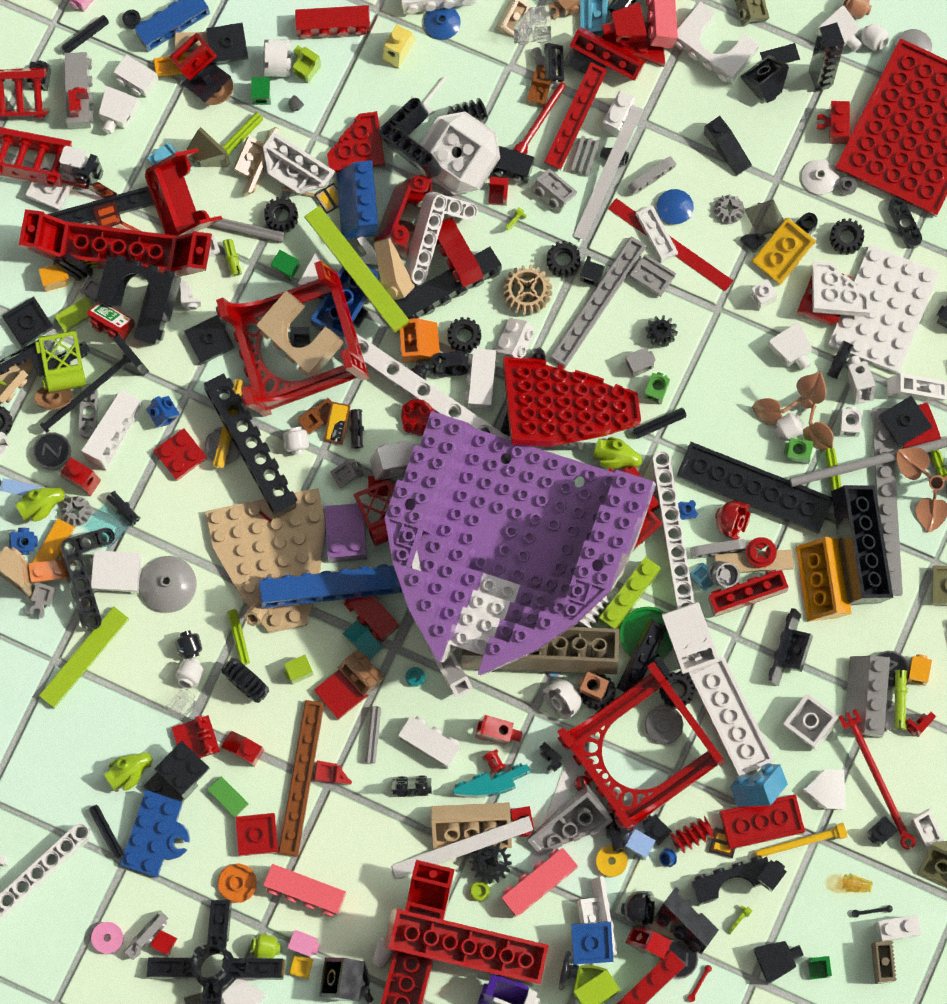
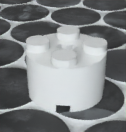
[263,39,291,77]

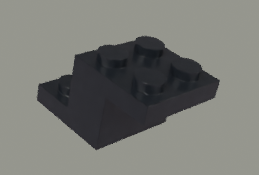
[143,741,210,802]

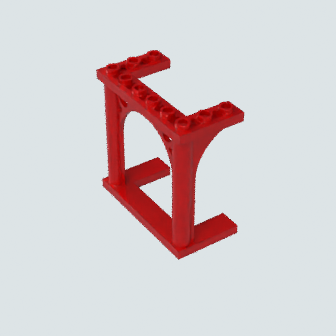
[216,260,369,417]
[557,662,726,831]

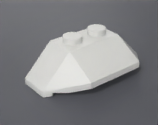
[263,132,335,194]

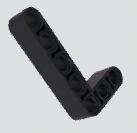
[379,98,442,178]
[58,528,115,631]

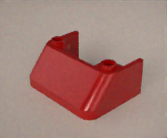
[145,148,223,236]

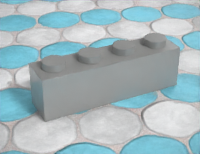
[64,52,94,130]

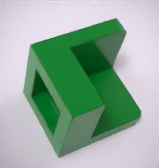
[251,77,271,105]
[271,250,300,281]
[807,956,832,980]

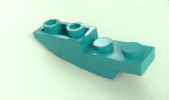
[452,763,530,798]

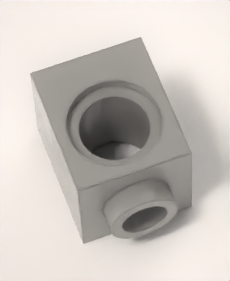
[625,347,656,378]

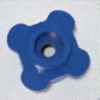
[678,500,698,520]

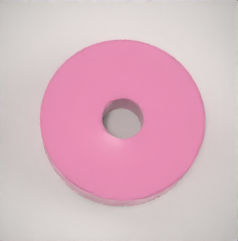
[91,922,124,954]

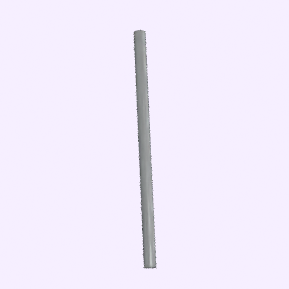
[789,437,947,487]

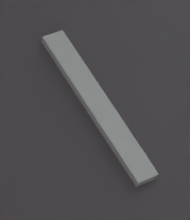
[550,236,647,369]

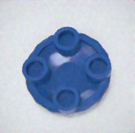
[657,189,694,224]

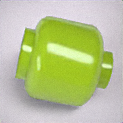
[250,933,281,958]

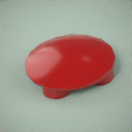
[401,399,435,436]

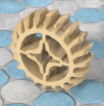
[502,265,553,315]

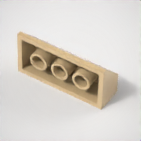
[431,802,512,850]

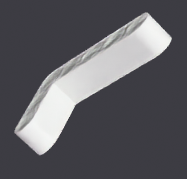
[405,192,478,285]

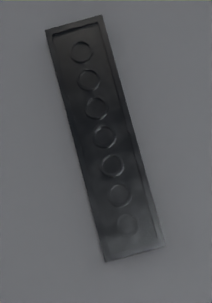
[676,441,832,534]

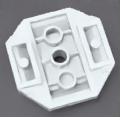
[420,112,500,195]

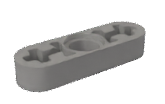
[628,156,677,195]
[78,384,99,439]
[690,539,746,559]

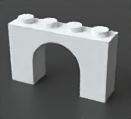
[674,2,759,84]

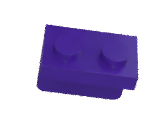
[477,974,529,1004]

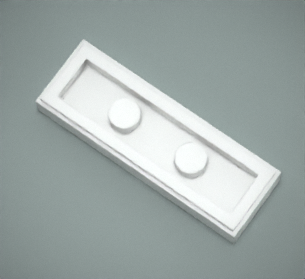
[635,205,678,262]

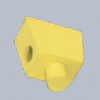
[383,24,416,68]

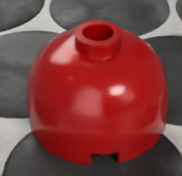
[715,501,751,540]

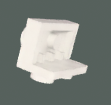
[495,317,536,358]

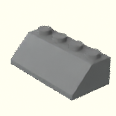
[843,656,890,738]

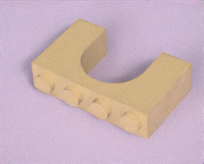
[256,291,344,377]

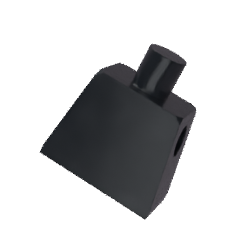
[753,941,804,985]

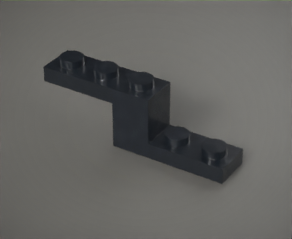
[0,340,90,377]

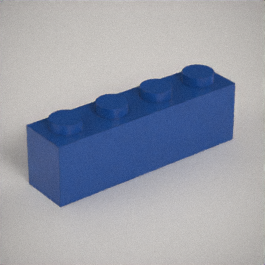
[134,0,210,52]

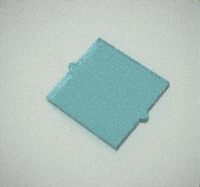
[85,503,131,548]

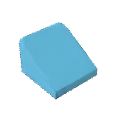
[690,562,713,591]

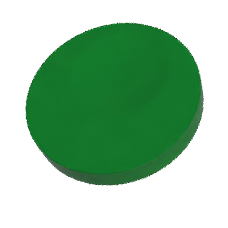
[620,606,673,663]

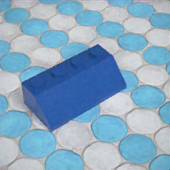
[336,160,379,239]
[310,266,380,338]

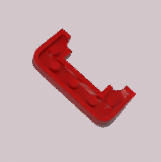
[374,175,433,260]

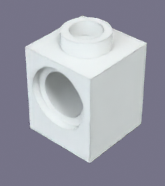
[750,279,778,310]
[839,407,862,437]

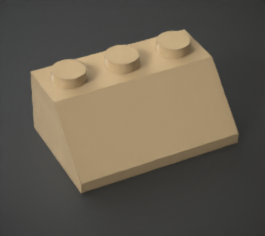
[0,546,33,599]

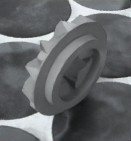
[714,194,745,224]
[61,496,92,526]

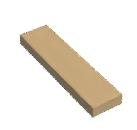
[715,549,794,573]

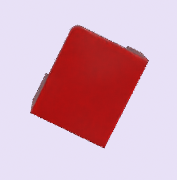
[488,177,509,206]

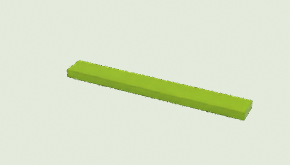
[304,205,410,333]

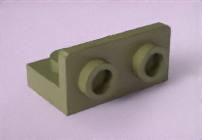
[734,0,770,26]

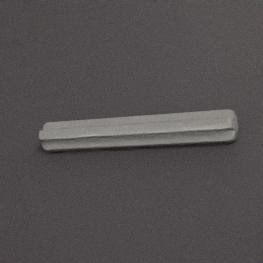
[212,216,285,243]

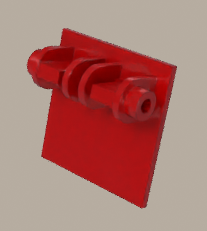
[171,715,220,758]

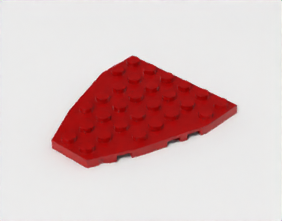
[502,357,641,447]

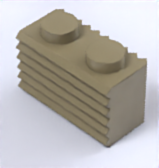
[871,941,897,984]

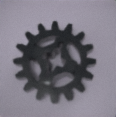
[469,842,512,884]

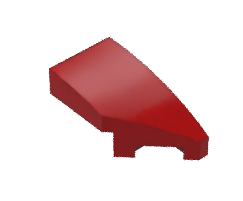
[313,761,352,785]

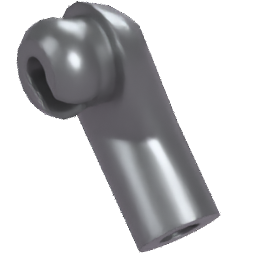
[531,47,545,68]

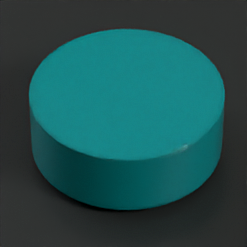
[405,667,425,687]

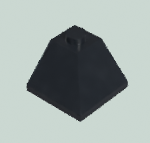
[740,55,789,103]

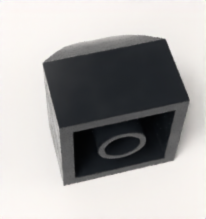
[319,957,374,1004]

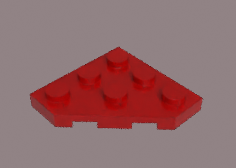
[327,111,385,173]

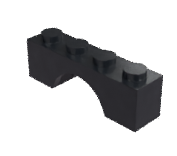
[691,855,769,906]

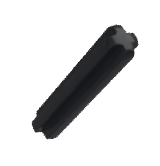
[61,15,109,53]
[633,407,687,439]
[89,804,124,859]

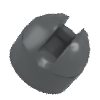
[288,95,304,111]

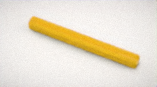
[213,379,245,469]

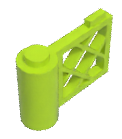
[35,330,86,393]

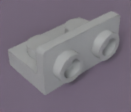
[531,168,578,213]

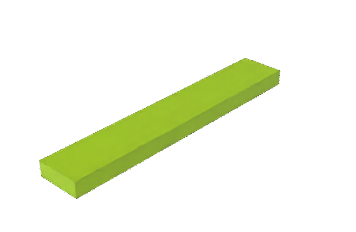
[39,606,129,709]

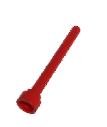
[512,82,566,154]

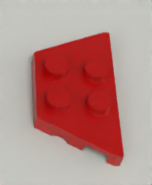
[601,21,666,67]

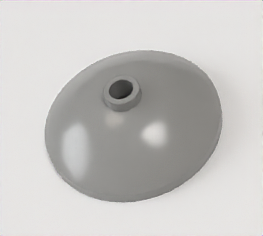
[139,556,197,613]

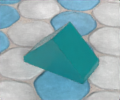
[342,620,383,661]

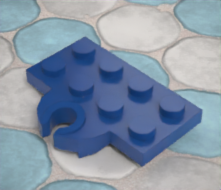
[120,790,190,877]

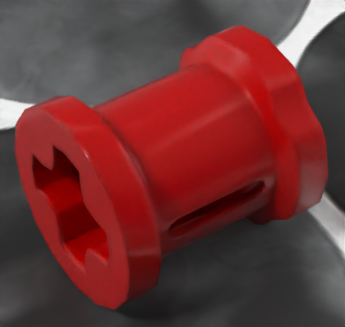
[482,749,507,775]

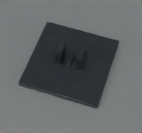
[182,62,231,102]

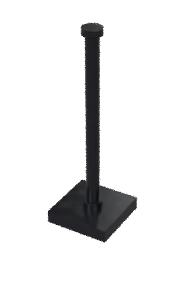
[39,335,149,433]

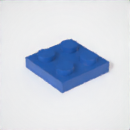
[571,921,614,965]

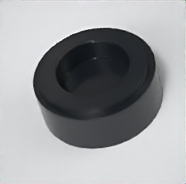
[122,9,141,29]

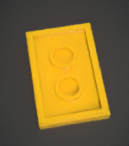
[752,217,816,285]

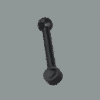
[852,905,893,918]

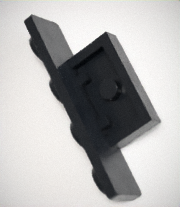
[768,608,813,686]

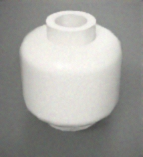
[861,23,889,51]
[775,413,804,441]
[283,427,309,455]
[175,658,204,689]

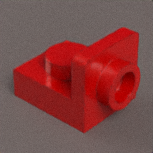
[68,87,89,118]
[906,711,937,736]

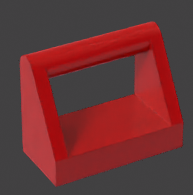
[169,32,217,81]

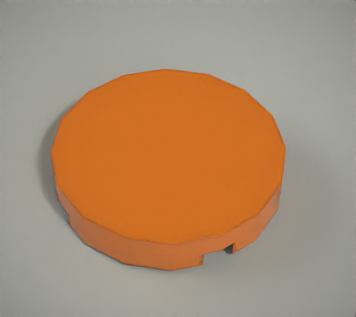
[217,863,257,903]

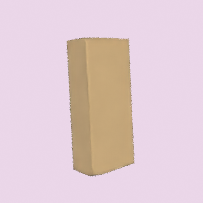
[496,0,531,37]

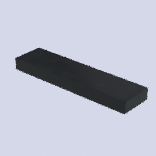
[616,618,667,692]

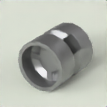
[707,561,740,588]

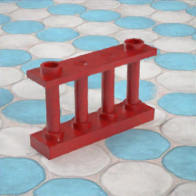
[0,67,50,118]
[0,127,72,187]

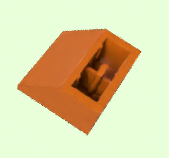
[400,318,440,363]

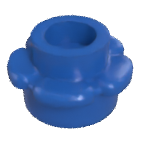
[659,848,677,867]

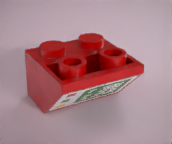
[87,302,136,341]

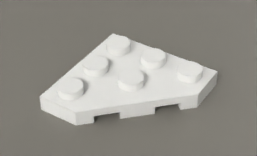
[812,261,871,317]

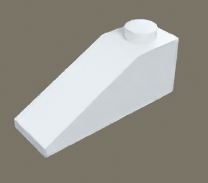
[887,373,947,401]

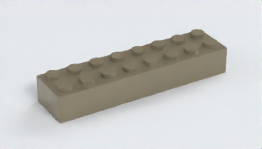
[461,627,619,674]

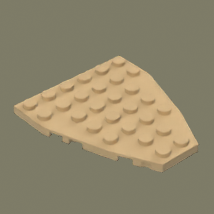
[206,488,326,633]

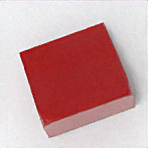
[368,476,388,497]
[150,930,178,956]

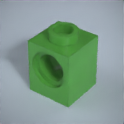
[644,372,670,404]
[784,438,814,464]

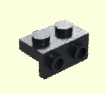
[72,154,104,188]

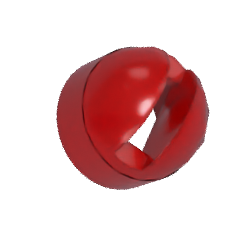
[574,775,590,791]

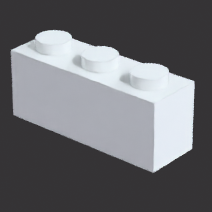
[465,348,496,410]
[398,716,461,769]

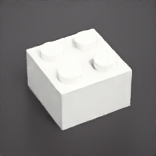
[370,440,415,481]
[783,693,840,750]

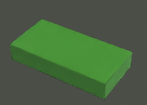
[207,776,249,818]

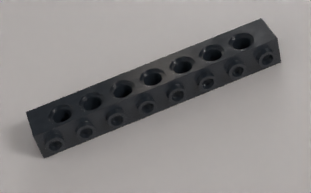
[204,373,298,519]

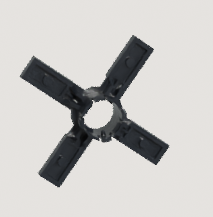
[146,900,285,1004]

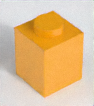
[39,265,69,292]
[907,654,932,686]

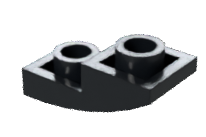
[564,48,606,74]

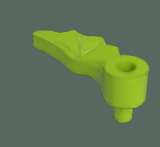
[505,207,527,231]
[727,905,753,934]

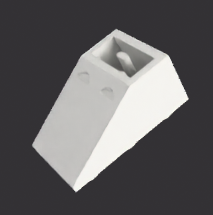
[662,602,719,674]

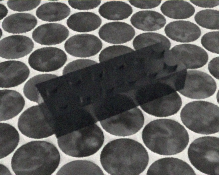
[831,485,894,604]

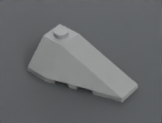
[527,785,613,854]

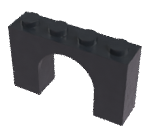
[96,254,182,322]

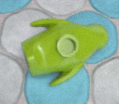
[593,437,643,469]
[15,487,65,523]
[104,752,153,792]

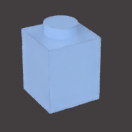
[624,829,656,860]

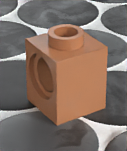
[578,672,609,702]

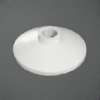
[801,159,839,195]

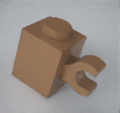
[546,0,580,20]

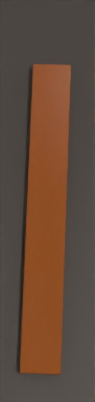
[278,700,325,857]

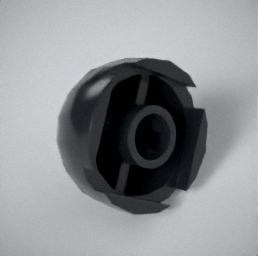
[621,890,655,930]

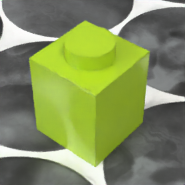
[283,655,314,684]

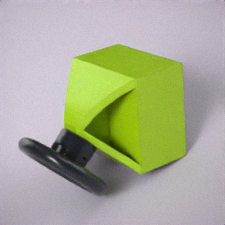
[558,951,621,1004]

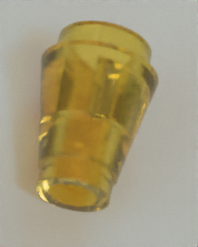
[842,873,873,893]

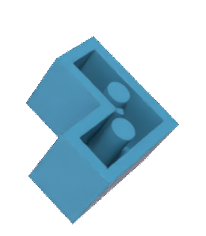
[730,763,788,807]

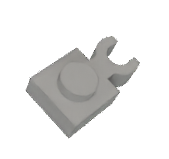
[29,583,56,619]

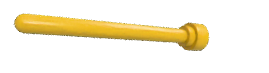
[754,822,848,857]

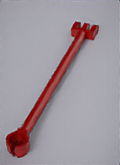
[838,708,916,850]

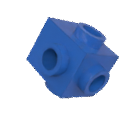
[146,396,180,428]
[9,527,38,555]

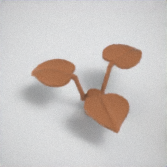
[752,371,834,450]
[897,447,947,532]

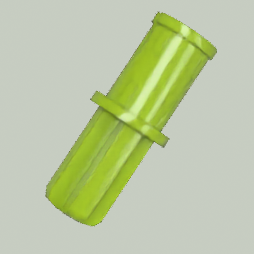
[222,239,242,277]

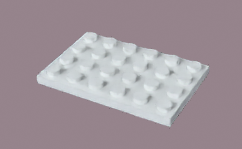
[828,245,940,374]

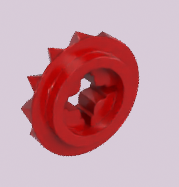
[746,537,777,568]

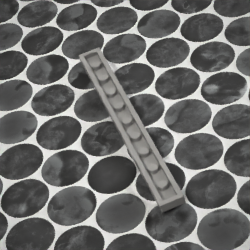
[871,408,903,596]

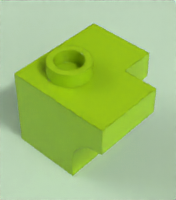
[292,45,321,83]

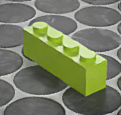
[599,557,661,629]

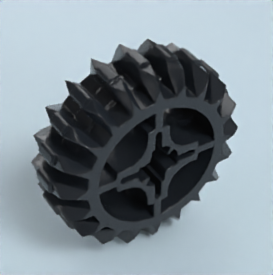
[221,658,269,703]

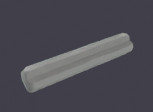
[365,706,381,764]

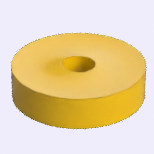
[596,845,628,878]

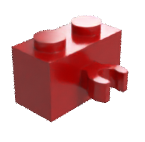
[817,101,850,144]

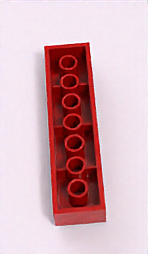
[383,908,549,984]

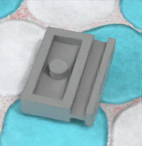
[630,254,676,297]

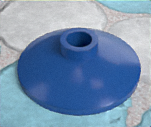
[424,8,461,40]

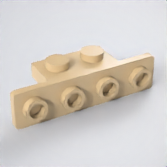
[233,127,279,196]
[0,358,34,404]

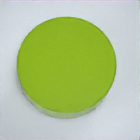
[470,881,490,902]

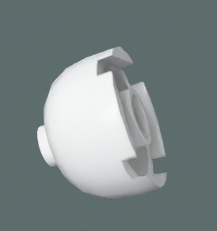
[543,680,582,720]

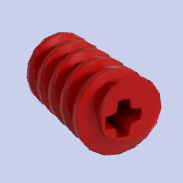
[669,815,714,853]

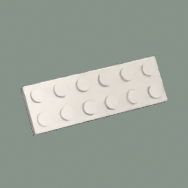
[688,656,775,776]

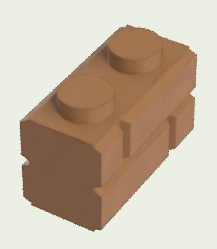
[338,649,384,697]

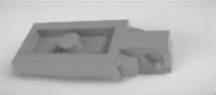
[124,911,168,960]

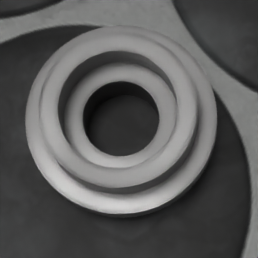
[838,176,857,195]

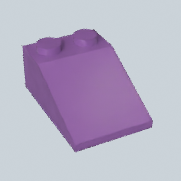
[325,503,367,563]

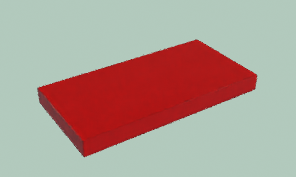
[719,794,805,850]

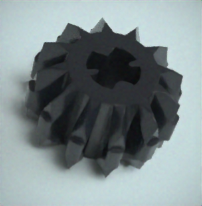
[645,315,678,348]

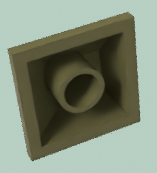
[187,127,230,167]
[917,841,947,887]

